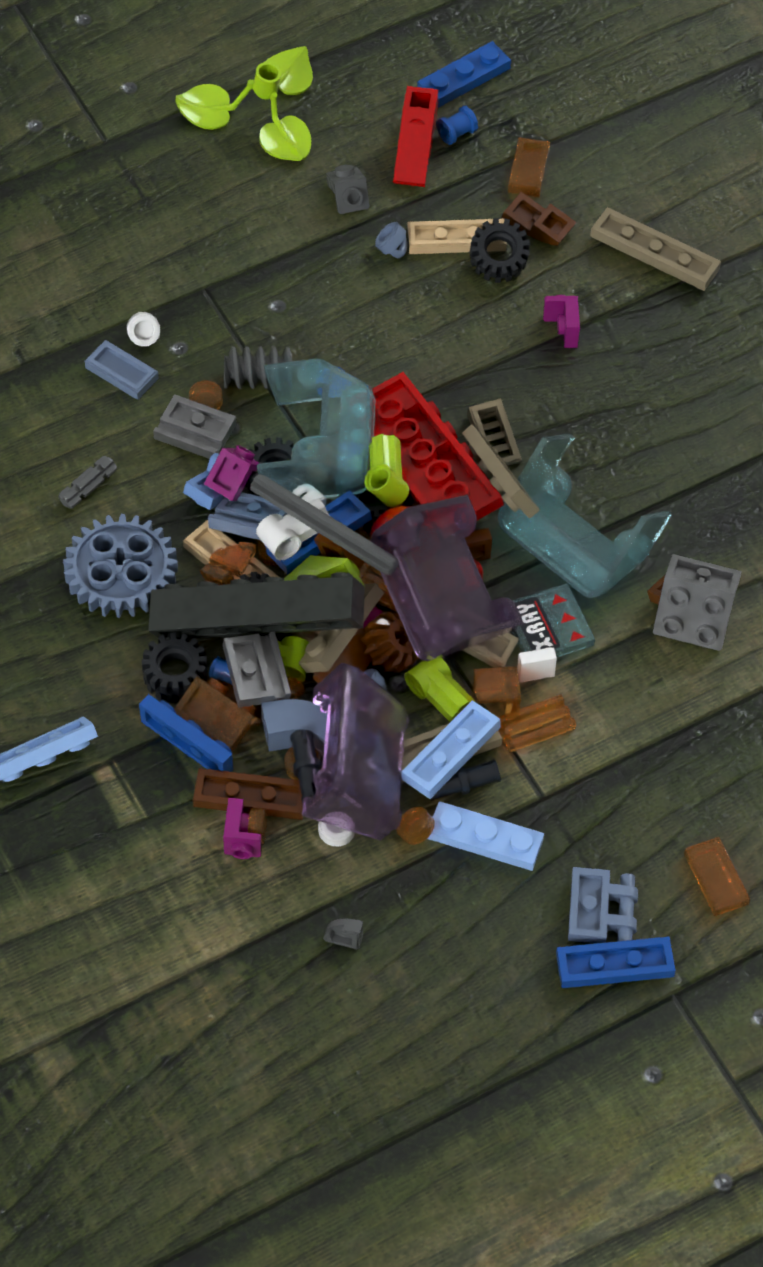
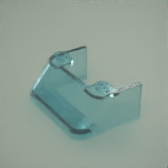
[257,358,376,498]
[498,434,672,598]

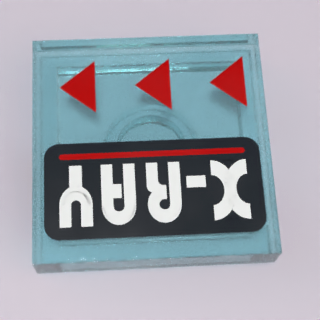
[502,583,595,657]

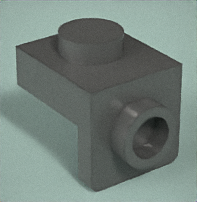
[326,165,370,214]

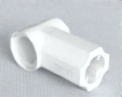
[256,499,330,561]

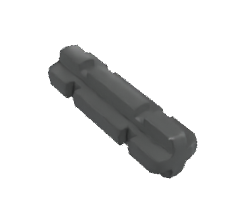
[58,456,117,509]

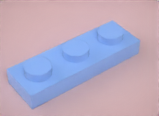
[401,700,501,799]
[0,716,98,782]
[427,801,544,871]

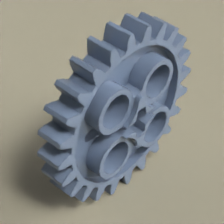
[63,514,178,618]

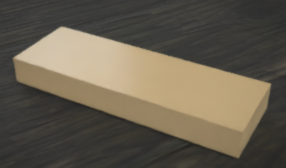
[407,219,507,254]

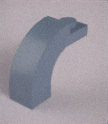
[261,699,362,804]

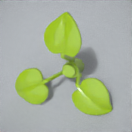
[175,46,313,161]

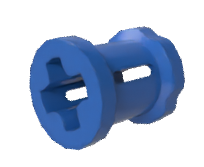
[436,105,478,145]

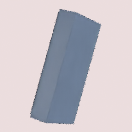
[85,340,159,400]

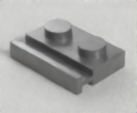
[153,394,236,459]
[223,631,291,708]

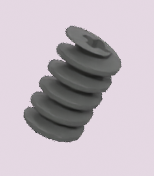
[224,346,292,389]

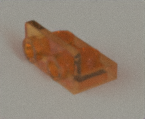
[174,676,262,753]

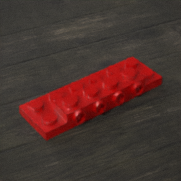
[345,372,504,539]

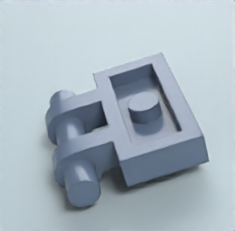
[568,867,638,943]

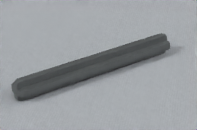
[250,474,399,575]

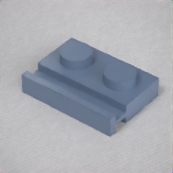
[208,492,288,540]

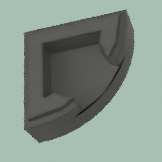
[323,919,363,950]

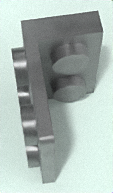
[653,554,742,651]

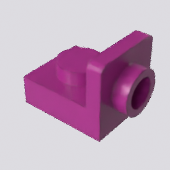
[543,295,580,348]
[204,445,262,501]
[223,798,262,859]

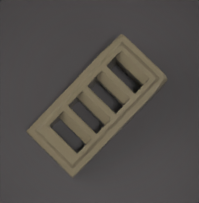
[467,398,522,466]

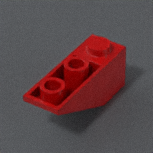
[393,86,439,187]

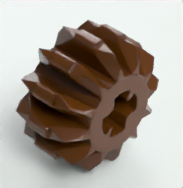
[361,611,423,673]

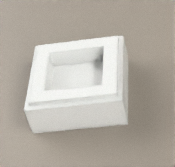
[517,647,557,683]

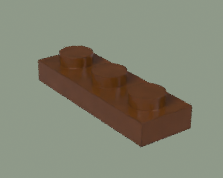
[193,768,305,820]

